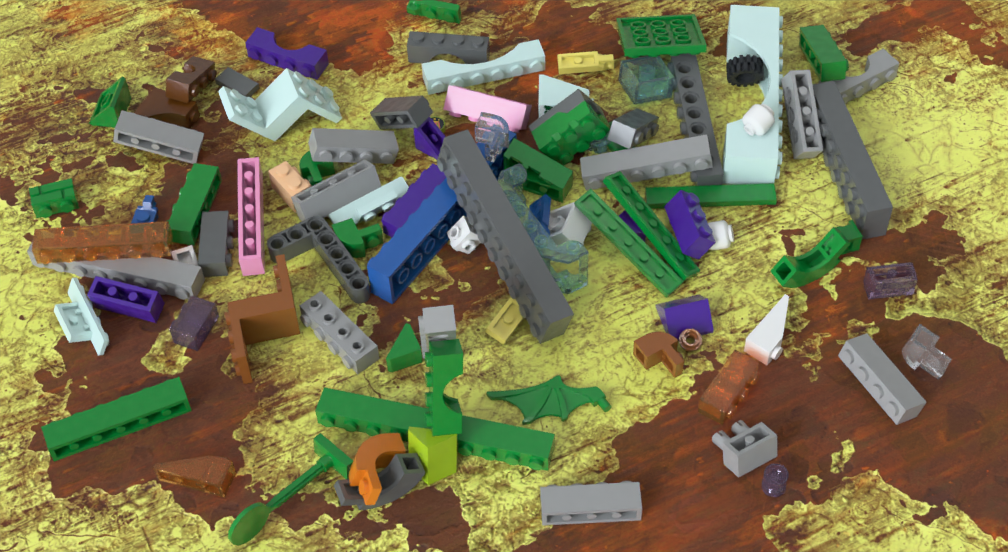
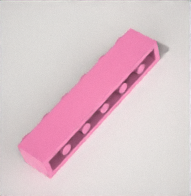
[238,157,265,276]

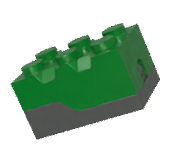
[529,89,611,166]

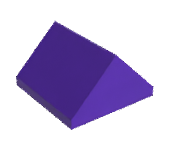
[656,295,714,341]

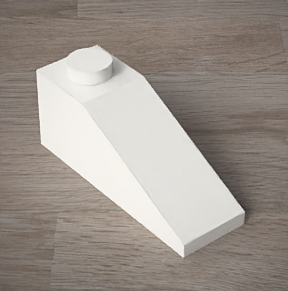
[744,294,789,365]

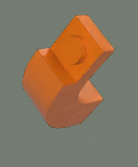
[349,433,406,505]

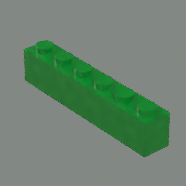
[41,377,192,462]

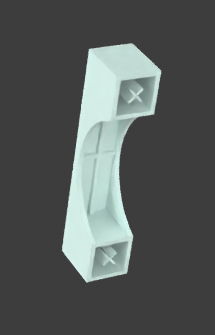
[722,5,783,185]

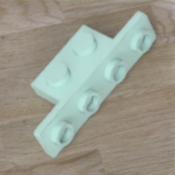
[329,177,409,225]
[54,277,109,355]

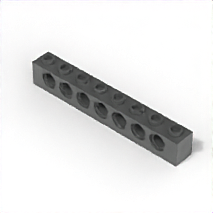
[667,53,724,186]

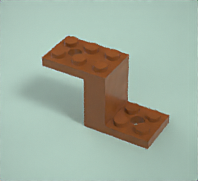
[224,254,300,384]

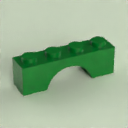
[425,339,463,436]

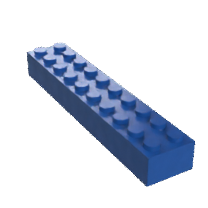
[367,124,517,304]

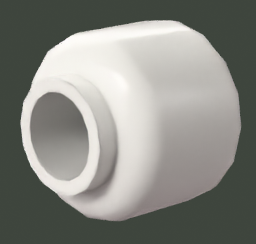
[742,104,775,136]
[708,220,734,251]

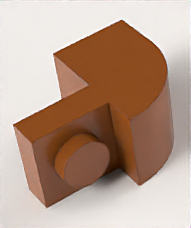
[633,332,684,378]

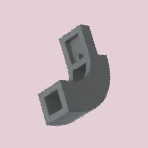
[334,453,425,511]

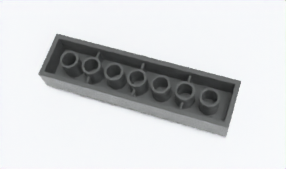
[813,81,893,239]

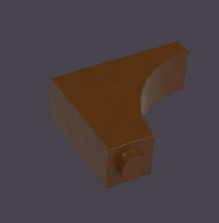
[134,87,200,129]

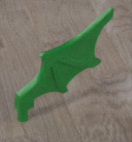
[486,375,612,425]

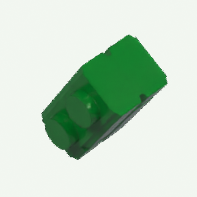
[29,178,80,218]

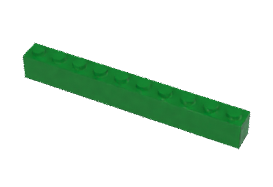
[315,387,555,471]

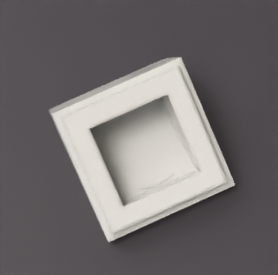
[171,245,198,266]

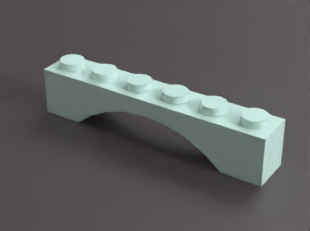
[422,39,545,95]

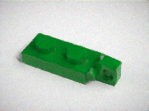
[406,0,462,24]

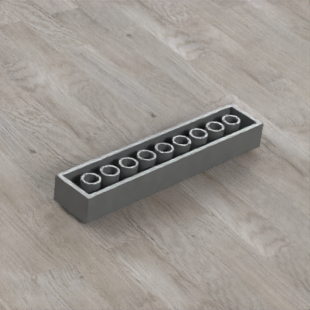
[437,129,574,344]

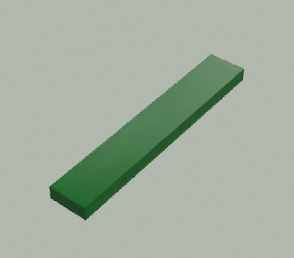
[602,171,701,281]
[645,183,777,209]
[574,188,684,298]

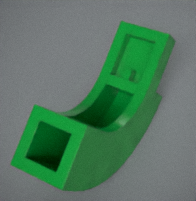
[770,227,851,288]

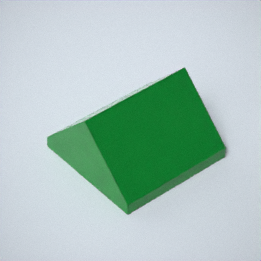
[89,76,132,128]

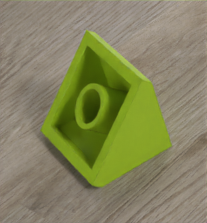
[408,427,457,485]

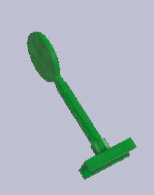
[228,433,353,546]

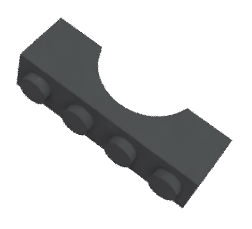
[407,31,490,64]

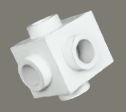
[447,216,481,254]

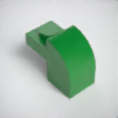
[299,151,335,186]
[332,218,384,258]

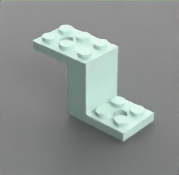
[218,68,342,141]

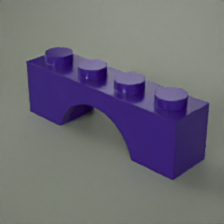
[245,27,329,80]

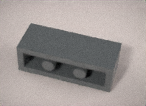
[370,95,433,129]
[607,108,659,149]
[198,211,235,277]

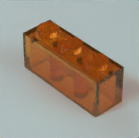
[698,350,761,425]

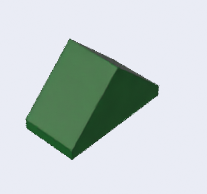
[386,323,423,372]

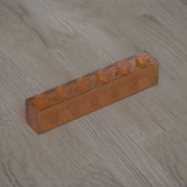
[32,221,173,264]

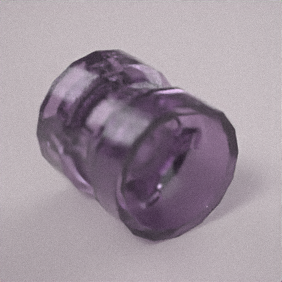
[761,463,789,497]

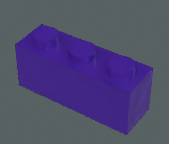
[664,190,716,260]
[87,276,165,323]

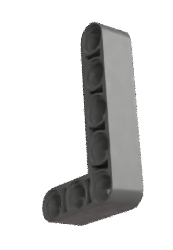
[267,216,370,304]

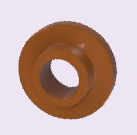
[679,329,702,351]

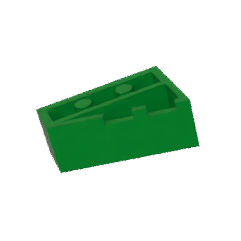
[503,138,573,203]

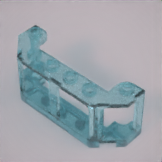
[498,163,589,294]

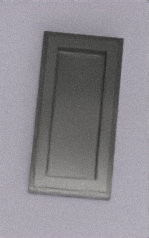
[215,67,259,97]

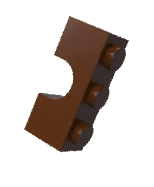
[165,56,217,103]

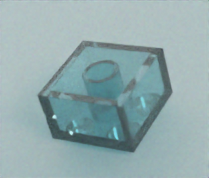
[618,56,675,105]

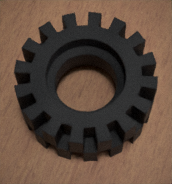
[726,54,764,87]

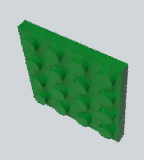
[616,14,707,58]

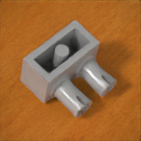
[712,420,777,477]

